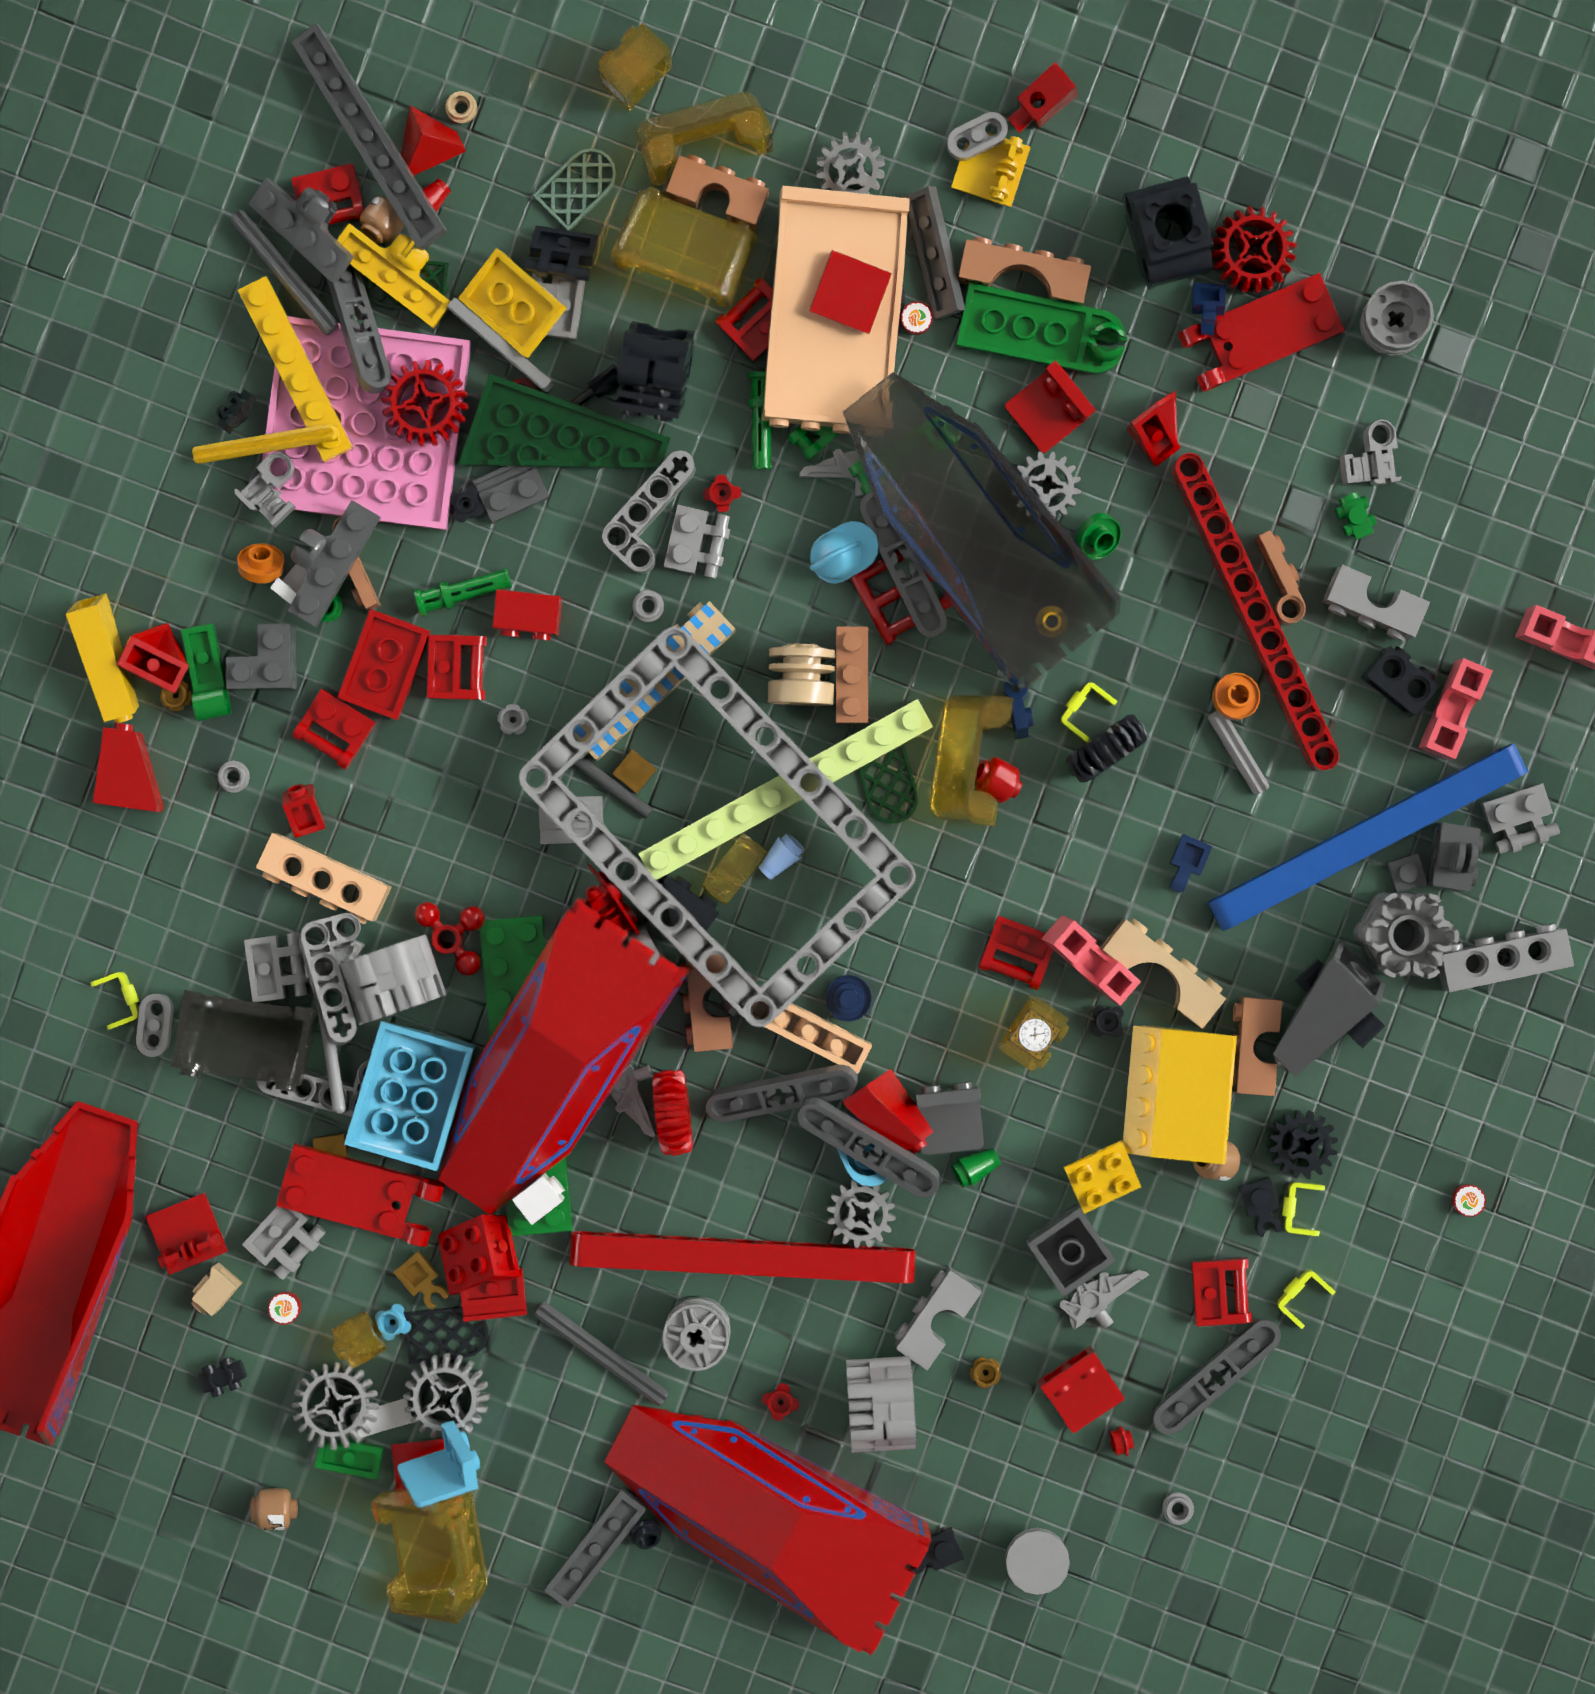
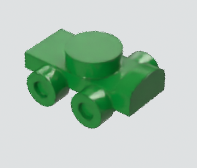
[1335,492,1377,540]

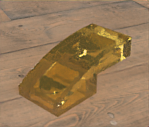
[701,833,768,906]

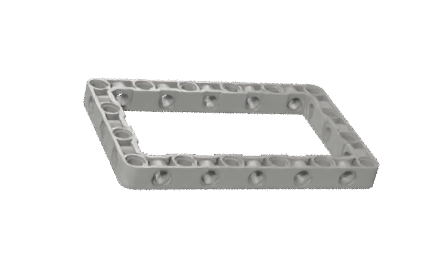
[519,627,916,1027]

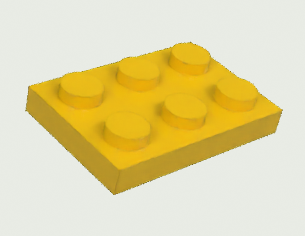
[458,248,567,358]

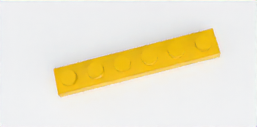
[238,276,354,463]

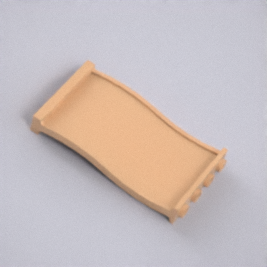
[762,186,910,437]

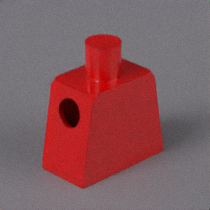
[1007,62,1078,133]

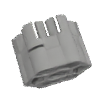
[1353,892,1459,978]
[339,934,447,1025]
[846,1356,916,1453]

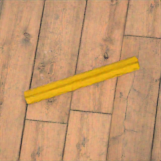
[192,424,339,464]

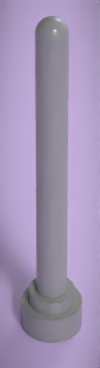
[304,961,346,1114]

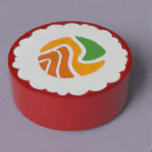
[900,302,933,335]
[1452,1184,1486,1217]
[268,1291,302,1325]

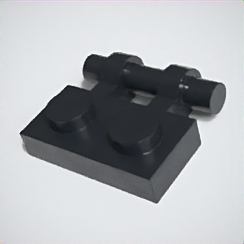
[525,225,598,283]

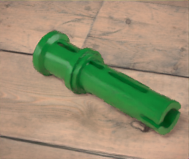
[748,372,772,470]
[414,568,512,617]

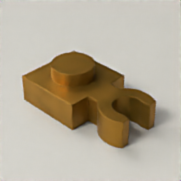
[393,1251,449,1310]

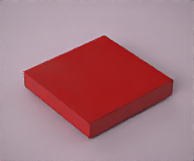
[809,250,892,334]

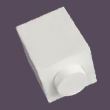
[512,1173,565,1225]

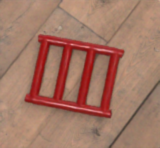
[850,500,969,645]

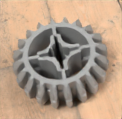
[403,1353,490,1439]
[292,1362,379,1450]

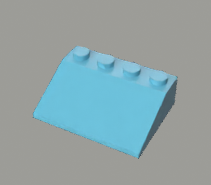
[344,1021,476,1171]

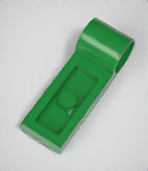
[181,623,231,721]

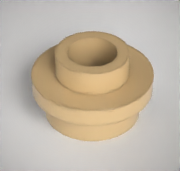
[445,91,477,124]

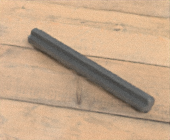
[230,210,339,335]
[535,1302,668,1406]

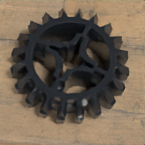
[1066,714,1149,783]

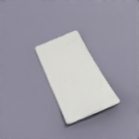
[350,1399,412,1438]

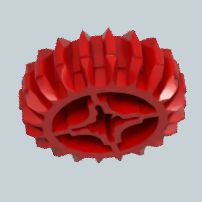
[1211,206,1297,294]
[381,360,469,447]
[652,1069,693,1156]

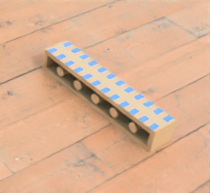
[574,601,736,760]

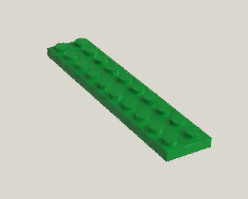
[480,915,573,1236]

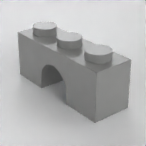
[1322,564,1430,642]
[894,1266,982,1371]

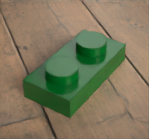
[314,1439,385,1480]

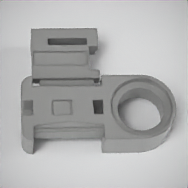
[1339,420,1402,486]
[234,452,296,527]

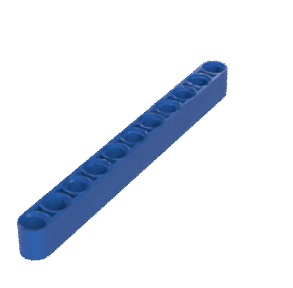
[1207,743,1529,931]

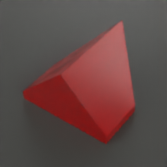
[400,105,466,176]
[1126,390,1181,467]
[116,623,189,694]

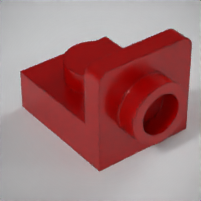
[282,784,325,838]

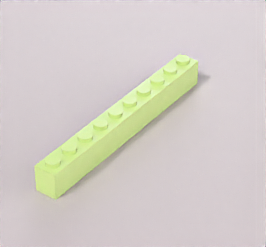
[638,699,933,880]

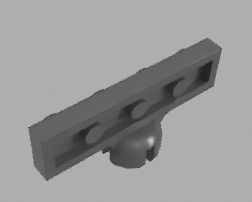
[249,178,354,282]
[287,500,381,627]

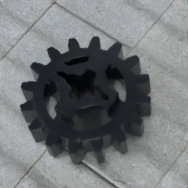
[1267,1109,1338,1179]

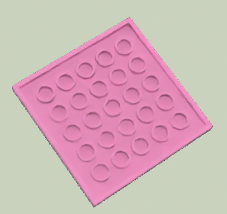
[262,316,472,531]

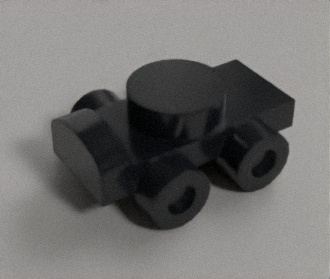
[216,389,256,434]
[198,1356,247,1398]

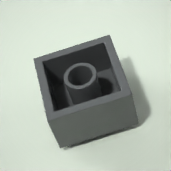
[1024,1204,1116,1297]

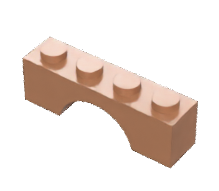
[958,237,1091,305]

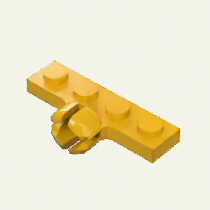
[337,223,451,329]

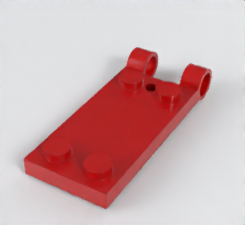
[1177,273,1345,392]
[276,1143,445,1247]

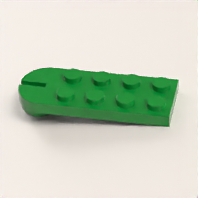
[956,282,1127,375]

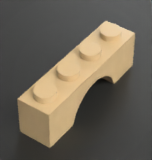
[1100,918,1226,1029]

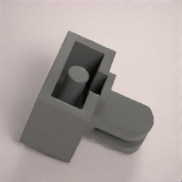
[1426,823,1483,892]

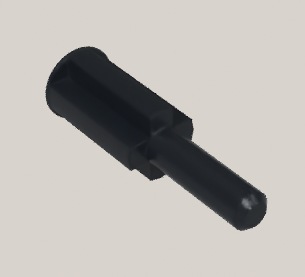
[570,364,618,406]

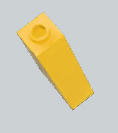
[66,593,139,723]

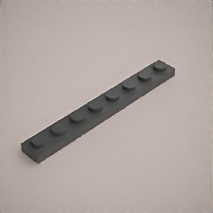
[291,23,448,250]

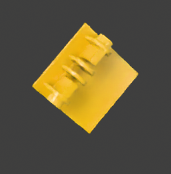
[951,132,1031,207]
[1064,1140,1141,1214]

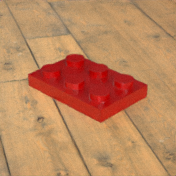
[337,609,431,720]

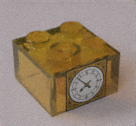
[598,22,673,112]
[997,994,1069,1072]

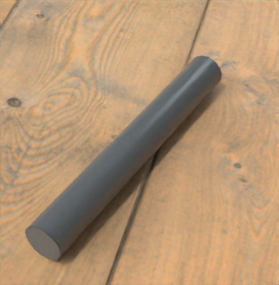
[573,757,653,819]

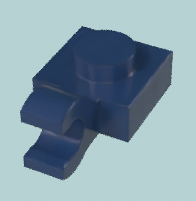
[1192,283,1226,335]
[1004,679,1033,740]
[1169,834,1213,893]

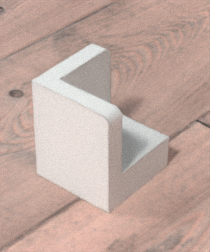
[270,564,307,604]

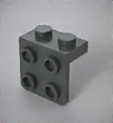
[915,1081,984,1155]

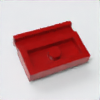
[460,1268,528,1322]

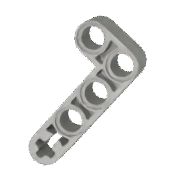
[602,450,695,575]
[299,913,361,1046]
[257,1059,370,1117]

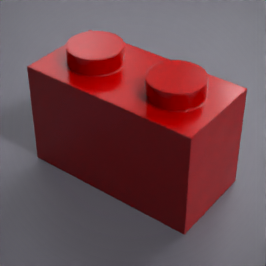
[493,589,563,641]

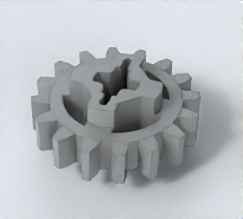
[816,132,885,194]
[1012,452,1081,521]
[827,1179,896,1248]

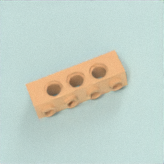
[256,833,392,924]
[751,1001,872,1074]

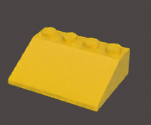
[1123,1026,1237,1164]

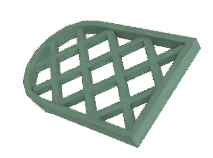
[533,148,617,231]

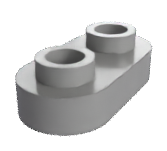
[947,112,1008,161]
[136,993,174,1057]

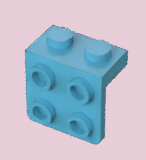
[397,1420,480,1507]

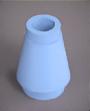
[758,833,805,880]

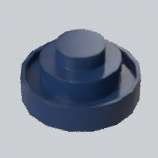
[825,975,872,1022]

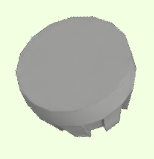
[1005,1527,1070,1595]

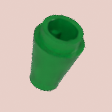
[951,1148,1001,1188]

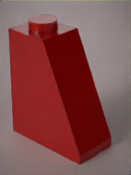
[93,722,164,812]
[842,1069,934,1154]

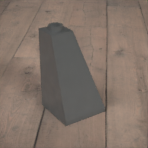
[1273,940,1386,1077]

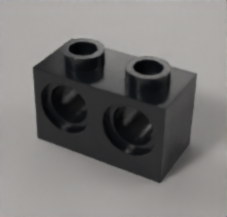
[1360,646,1440,717]

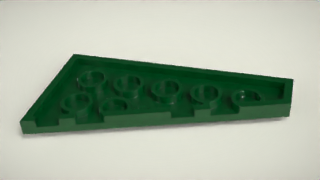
[458,374,670,469]

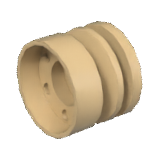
[768,644,835,706]

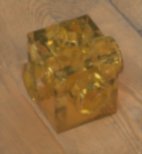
[332,1311,387,1368]

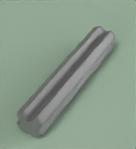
[1208,710,1269,795]

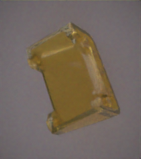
[637,92,773,187]
[610,187,758,309]
[930,695,1013,827]
[371,1489,487,1624]

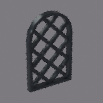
[404,1307,489,1364]

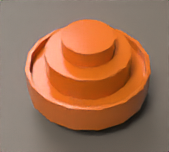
[237,543,285,583]
[1212,673,1260,720]

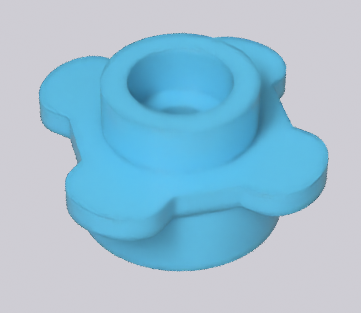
[375,1304,411,1341]

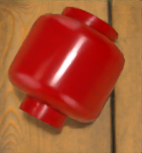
[973,757,1022,804]

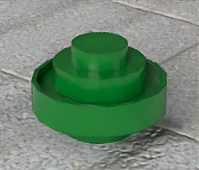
[1076,513,1122,560]

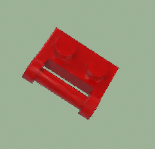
[291,163,365,225]
[714,277,773,363]
[427,635,487,700]
[291,689,377,770]
[978,915,1053,991]
[1191,1257,1252,1327]

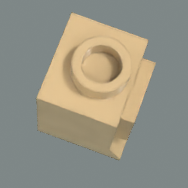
[192,1262,243,1316]

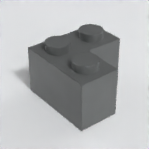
[226,624,297,691]

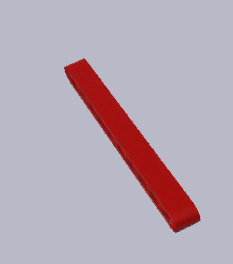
[1171,453,1339,771]
[569,1231,916,1283]

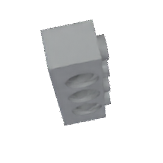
[1437,923,1574,992]

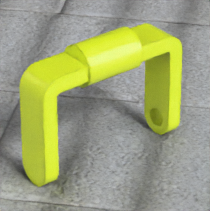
[1060,683,1117,742]
[90,972,139,1030]
[1282,1181,1325,1236]
[1277,1270,1336,1329]

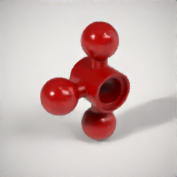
[415,902,485,976]

